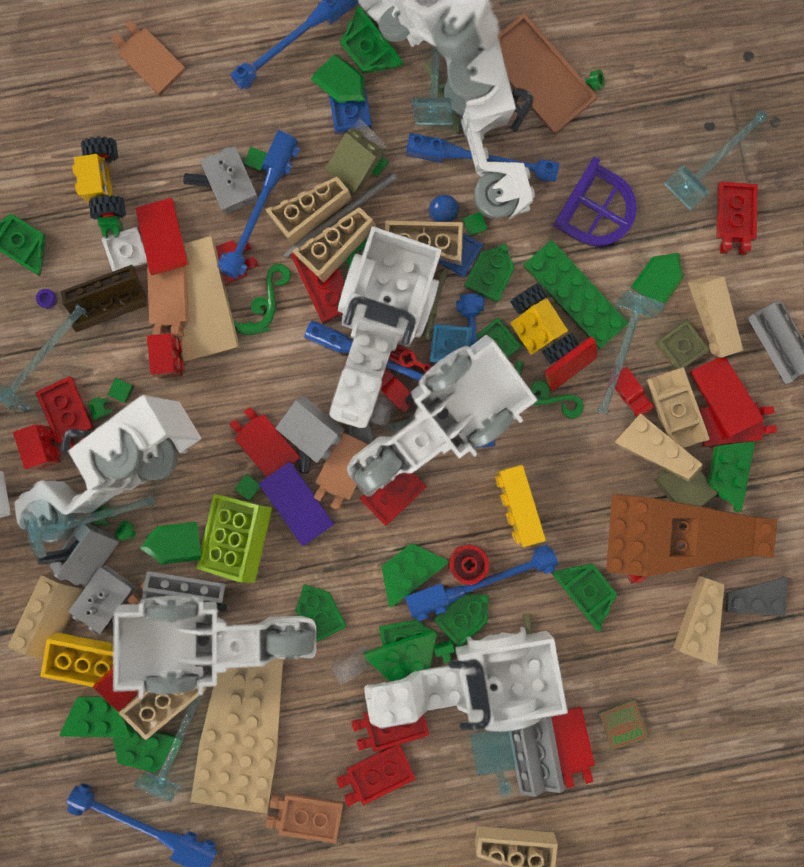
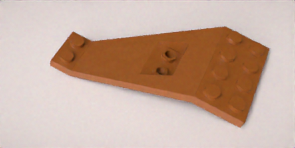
[606,493,777,577]

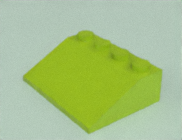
[196,494,272,583]

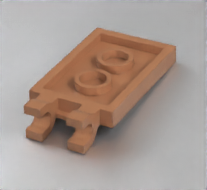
[112,20,186,96]
[147,266,188,337]
[314,432,369,510]
[266,793,343,843]

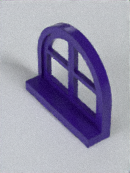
[553,157,636,247]

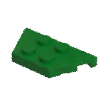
[340,6,403,74]
[0,214,46,276]
[707,441,755,512]
[381,543,449,608]
[551,563,617,632]
[363,630,436,681]
[59,696,133,738]
[112,723,184,773]

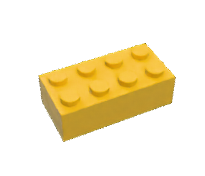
[494,465,546,548]
[40,632,114,687]

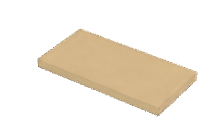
[178,236,240,362]

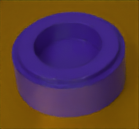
[36,289,57,309]

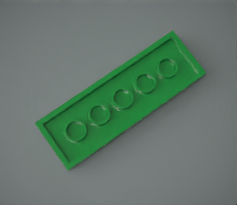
[523,239,628,349]

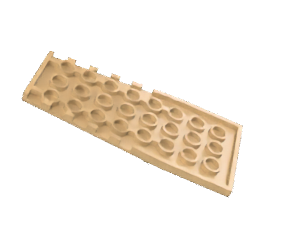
[190,658,284,814]

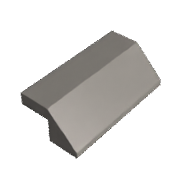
[748,299,804,384]
[142,571,225,618]
[508,716,565,797]

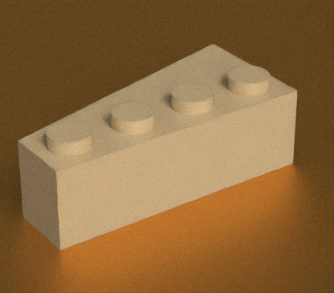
[265,177,352,246]
[292,207,376,282]
[385,221,464,266]
[688,275,743,358]
[614,414,703,482]
[673,576,724,666]
[475,826,558,867]

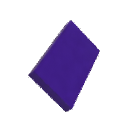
[258,461,334,546]

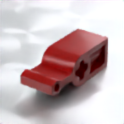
[388,344,431,373]
[608,366,654,418]
[380,368,415,414]

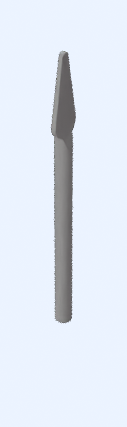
[284,173,397,258]

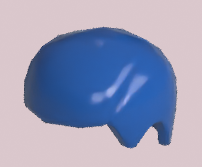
[428,194,459,222]

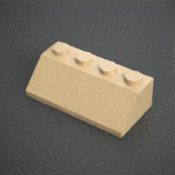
[8,573,84,658]
[119,686,207,740]

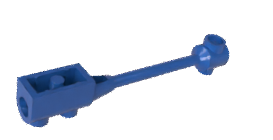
[230,0,359,90]
[217,129,300,279]
[406,133,560,182]
[456,294,496,448]
[304,320,424,381]
[405,544,558,621]
[66,783,218,867]

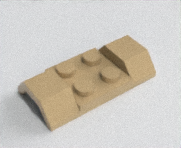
[647,367,710,448]

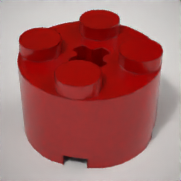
[449,544,489,585]

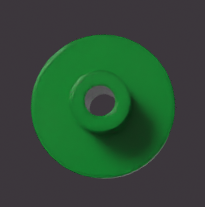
[585,69,605,90]
[115,520,136,541]

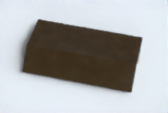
[61,265,148,332]

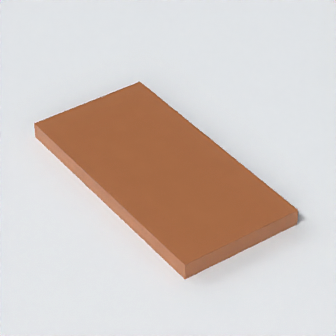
[498,13,598,135]

